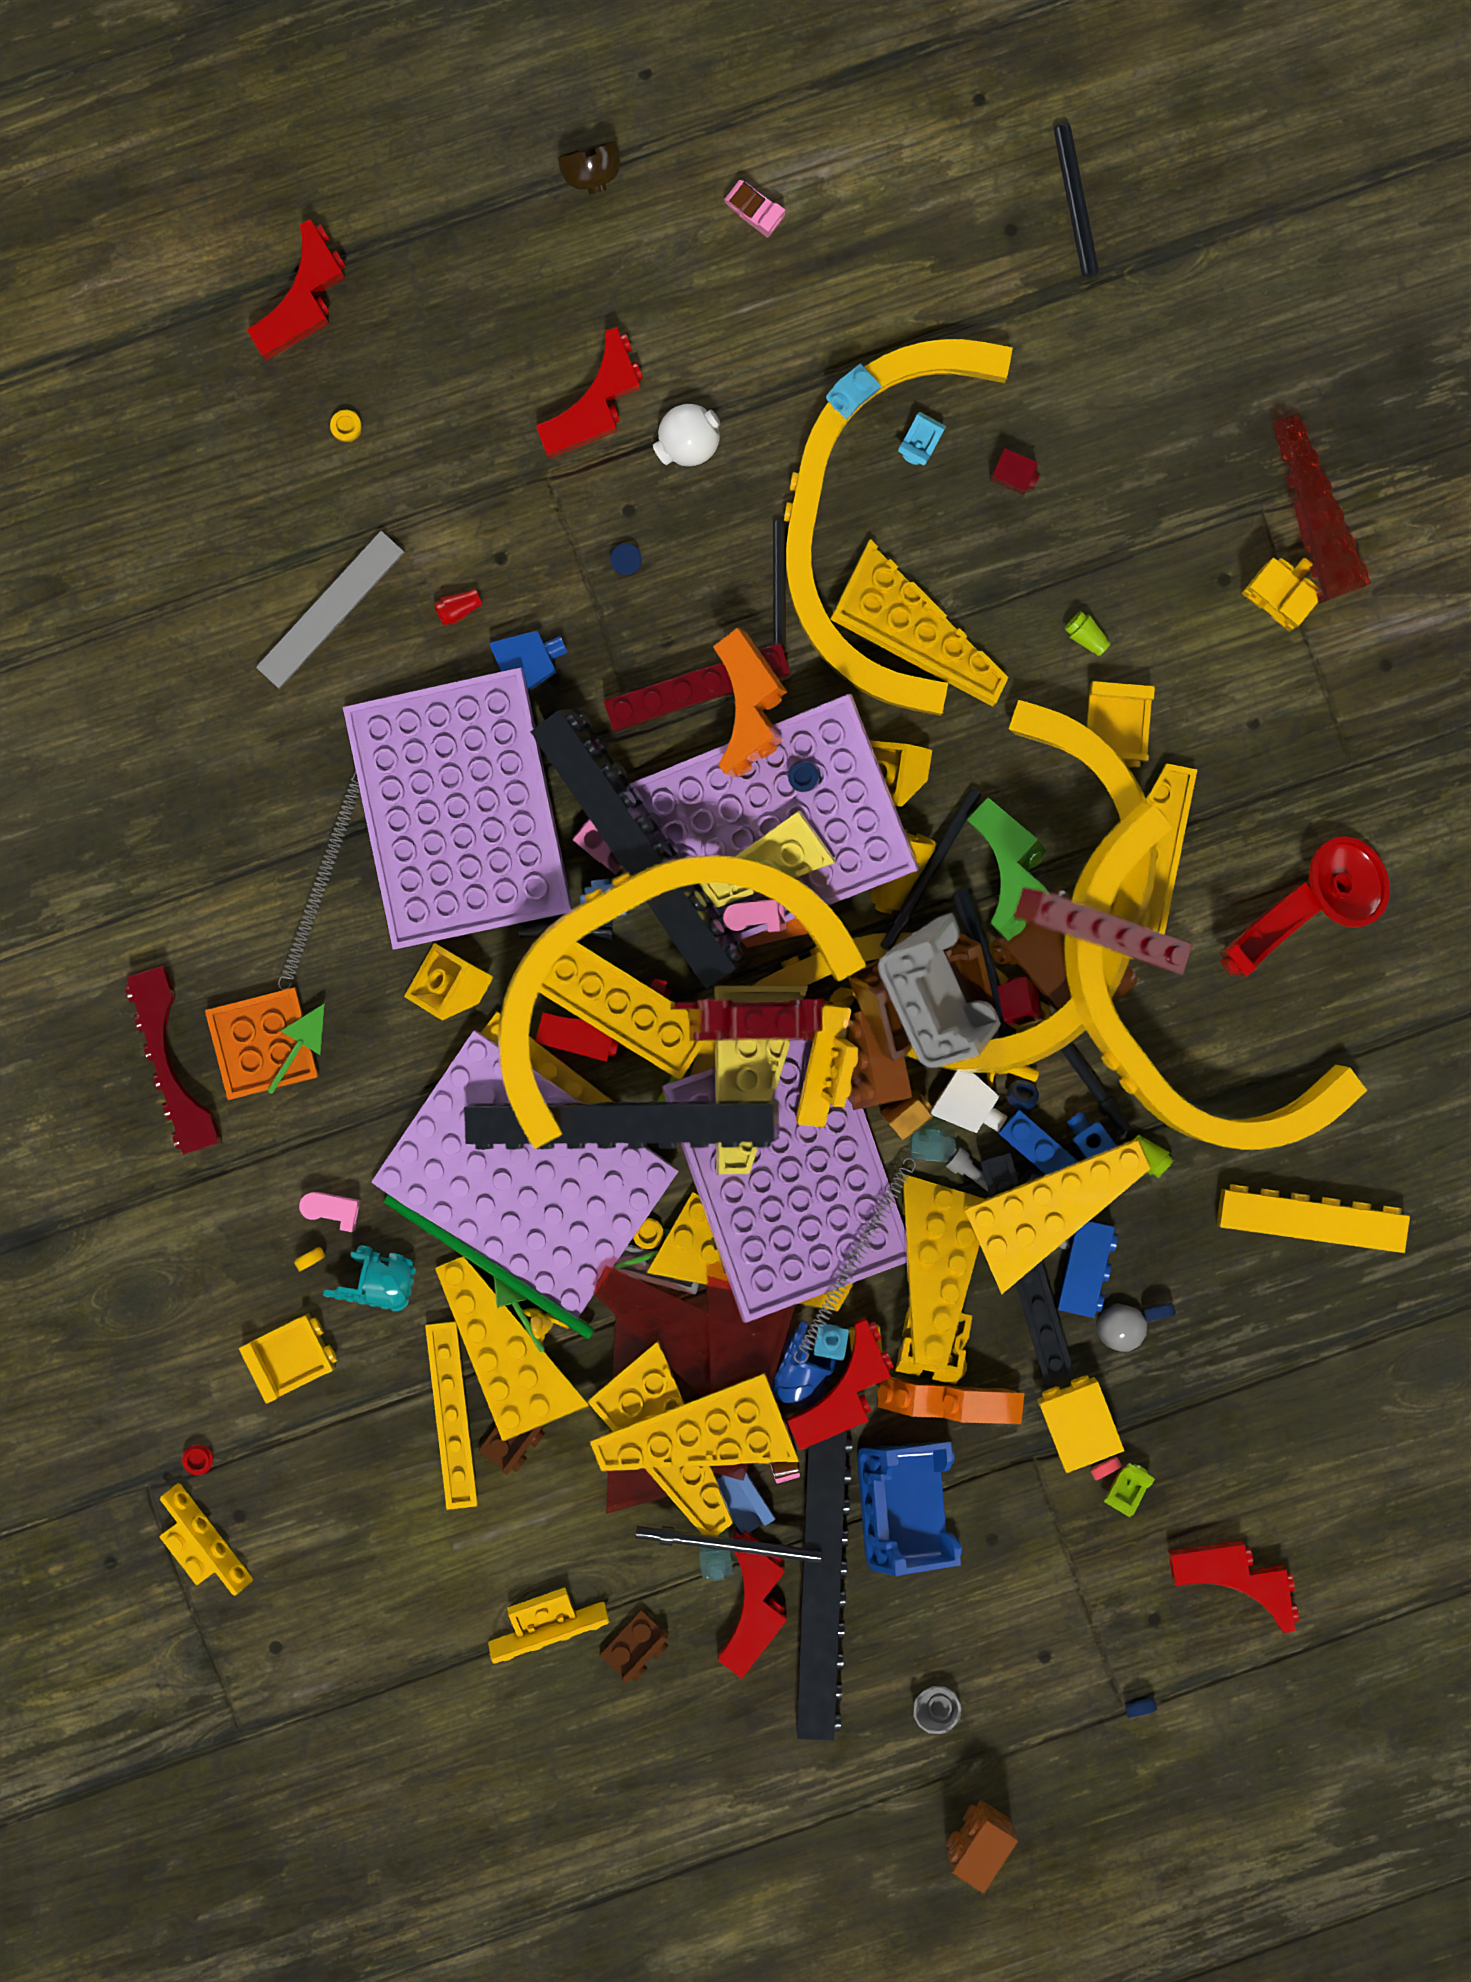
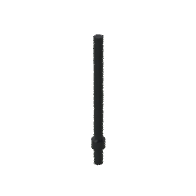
[880,788,981,951]
[1060,1043,1131,1134]
[635,1526,822,1563]

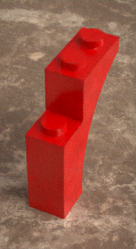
[246,219,346,361]
[536,327,643,459]
[1219,882,1321,977]
[535,979,672,1062]
[787,1317,894,1450]
[717,1529,787,1679]
[1168,1540,1299,1633]

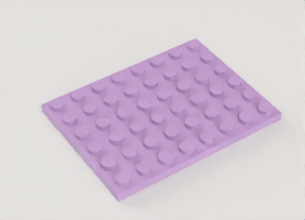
[343,668,573,950]
[629,694,920,941]
[371,1030,679,1318]
[661,1032,907,1322]

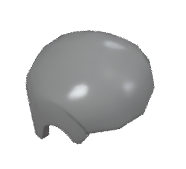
[1097,1303,1147,1352]
[913,1686,962,1734]

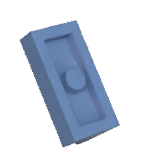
[717,1464,775,1533]

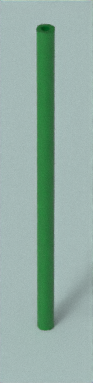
[383,1194,595,1340]

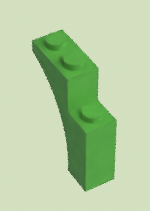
[967,798,1049,941]

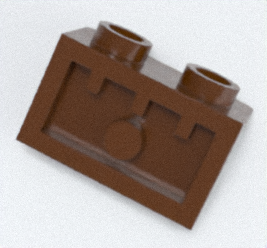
[478,1425,546,1475]
[599,1608,669,1684]

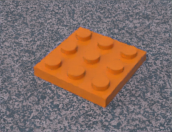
[205,987,319,1100]

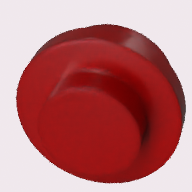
[182,1444,214,1475]

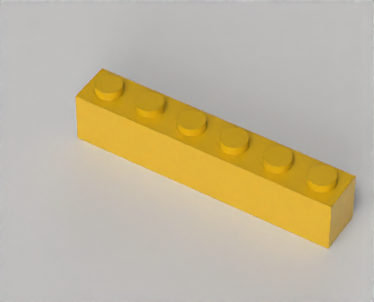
[1216,1184,1410,1253]

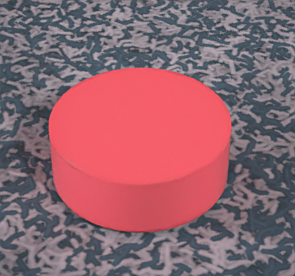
[1090,1456,1122,1481]

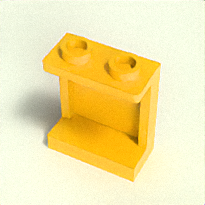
[1086,681,1155,768]
[239,1313,338,1404]
[1037,1375,1124,1473]

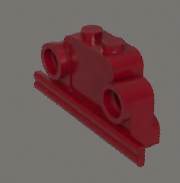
[671,999,833,1041]

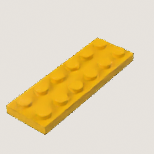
[538,942,705,1080]

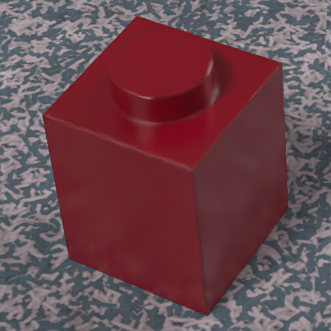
[990,448,1041,495]
[997,977,1044,1030]

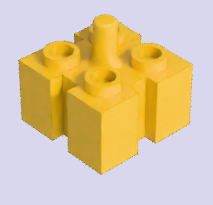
[1241,557,1322,632]
[895,1308,973,1385]

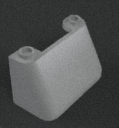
[878,913,1001,1068]

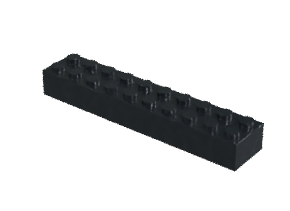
[530,708,751,990]

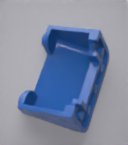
[857,1441,962,1576]

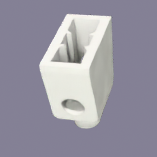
[929,1071,1008,1133]

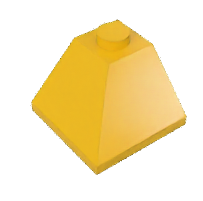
[870,741,932,807]
[404,943,493,1020]

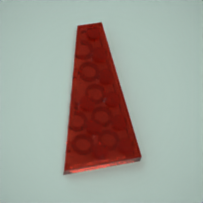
[1273,414,1371,604]
[706,1275,796,1481]

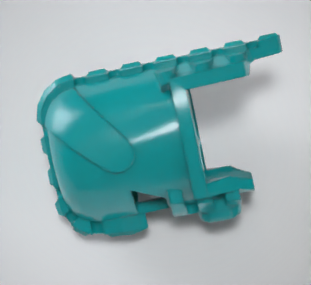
[323,1245,416,1311]

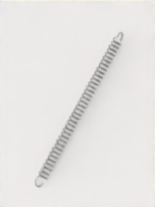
[278,772,360,990]
[794,1158,916,1363]

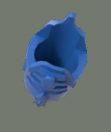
[770,1321,840,1409]

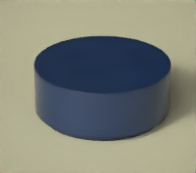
[610,544,642,576]
[788,760,821,792]
[1006,1080,1039,1111]
[1143,1303,1176,1321]
[1125,1698,1158,1718]

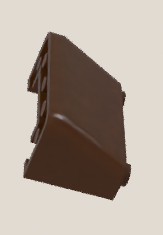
[988,889,1137,1015]
[849,933,995,1061]

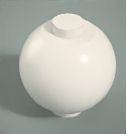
[653,404,721,466]

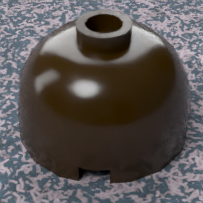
[557,141,621,195]

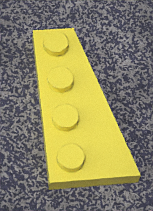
[699,810,836,908]

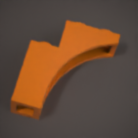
[713,628,787,778]
[877,1377,1025,1424]

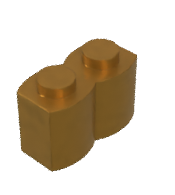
[880,1090,933,1142]

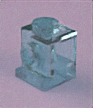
[910,1129,956,1162]
[699,1547,734,1581]

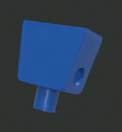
[489,631,568,692]
[1067,1112,1117,1159]

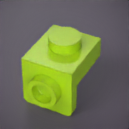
[1104,1463,1155,1517]

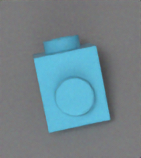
[826,363,881,419]
[898,412,946,465]
[813,1324,849,1360]

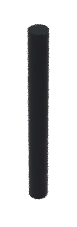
[773,521,786,645]

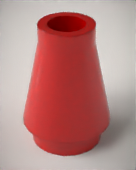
[434,589,482,626]

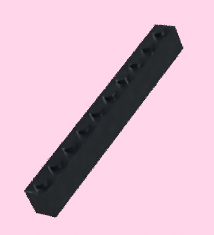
[464,1101,779,1150]
[797,1431,852,1741]

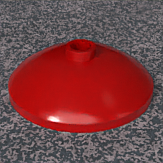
[1309,836,1390,928]

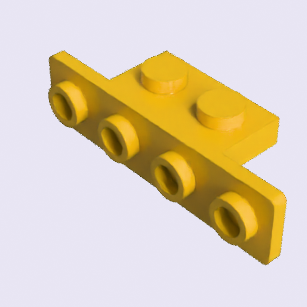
[795,1004,858,1127]
[159,1483,253,1596]
[488,1588,609,1664]

